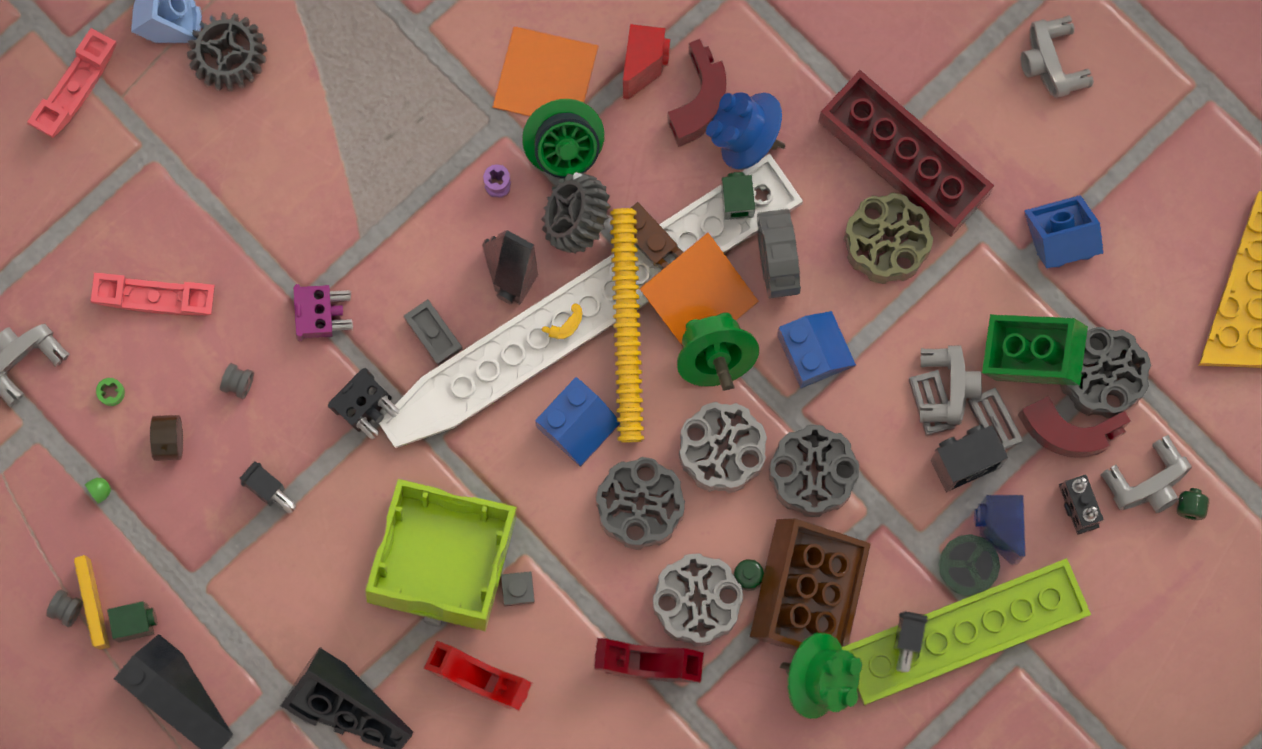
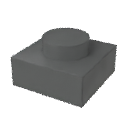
[501,572,535,606]

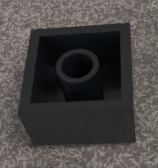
[931,424,1008,493]

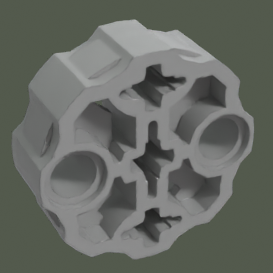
[679,402,767,493]
[653,553,743,646]

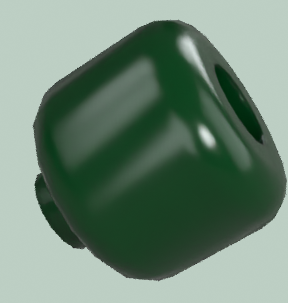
[1176,488,1209,520]
[733,559,764,591]

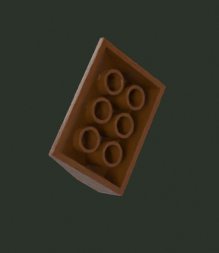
[750,518,871,650]

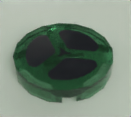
[938,534,1000,596]

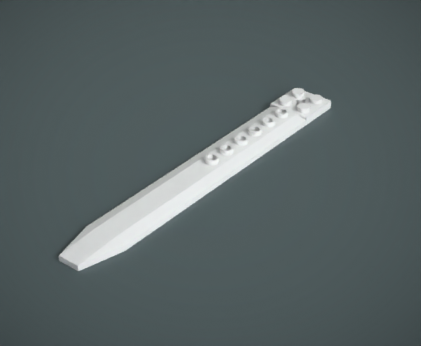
[379,154,803,448]

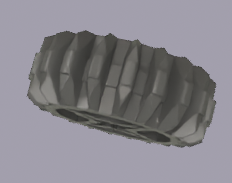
[187,12,267,92]
[541,172,611,254]

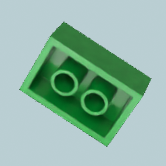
[982,314,1088,386]

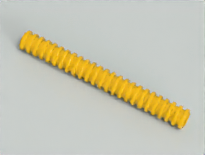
[610,208,644,443]

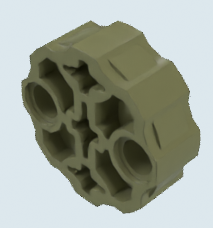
[844,193,933,284]

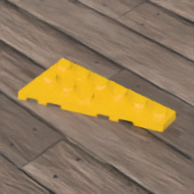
[1198,192,1262,368]

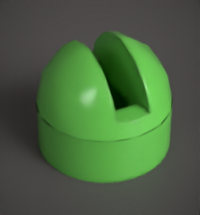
[84,477,111,504]

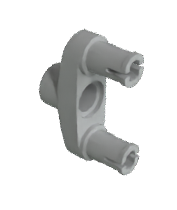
[1020,16,1093,98]
[0,324,70,407]
[920,345,982,425]
[1100,435,1192,513]

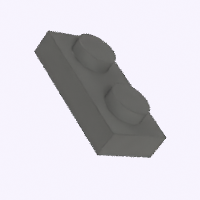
[404,299,462,366]

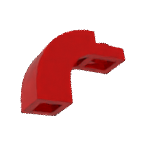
[423,641,532,711]

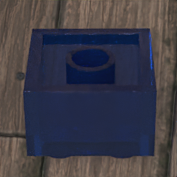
[974,495,1026,565]

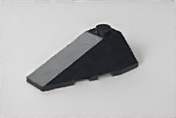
[482,230,538,305]
[114,634,233,749]
[280,647,414,749]

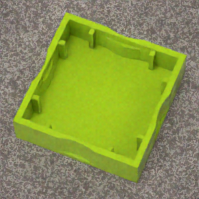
[365,479,516,631]

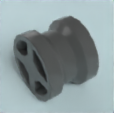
[220,363,254,399]
[46,589,83,627]

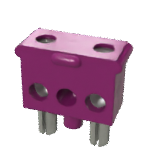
[293,284,353,342]

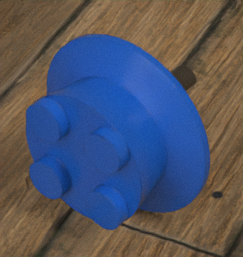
[706,92,785,170]

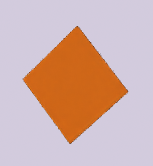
[492,26,599,116]
[639,232,759,347]

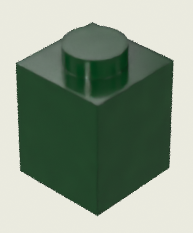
[721,172,755,220]
[107,601,157,643]

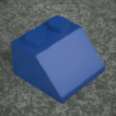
[1024,195,1104,269]
[777,311,856,388]
[535,377,620,467]

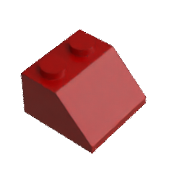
[623,24,671,99]

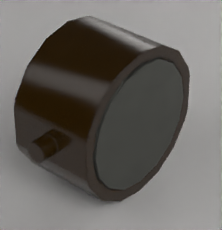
[150,415,183,461]

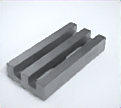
[909,370,956,436]
[968,387,1023,450]

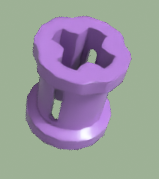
[483,164,511,198]

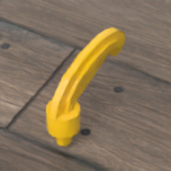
[541,303,583,339]

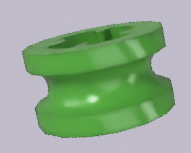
[96,378,125,406]

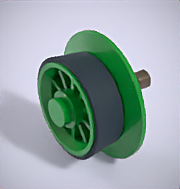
[522,99,605,178]

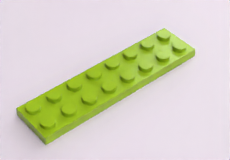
[842,558,1091,706]

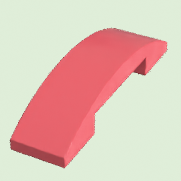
[27,28,117,138]
[90,272,215,315]

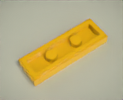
[74,555,110,650]

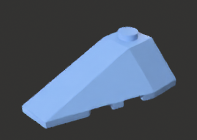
[131,0,202,43]

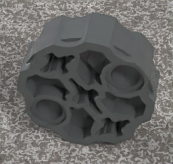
[757,209,801,299]
[1060,327,1151,418]
[769,425,859,517]
[596,457,685,550]

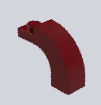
[667,39,726,147]
[1018,396,1131,457]
[594,638,704,683]

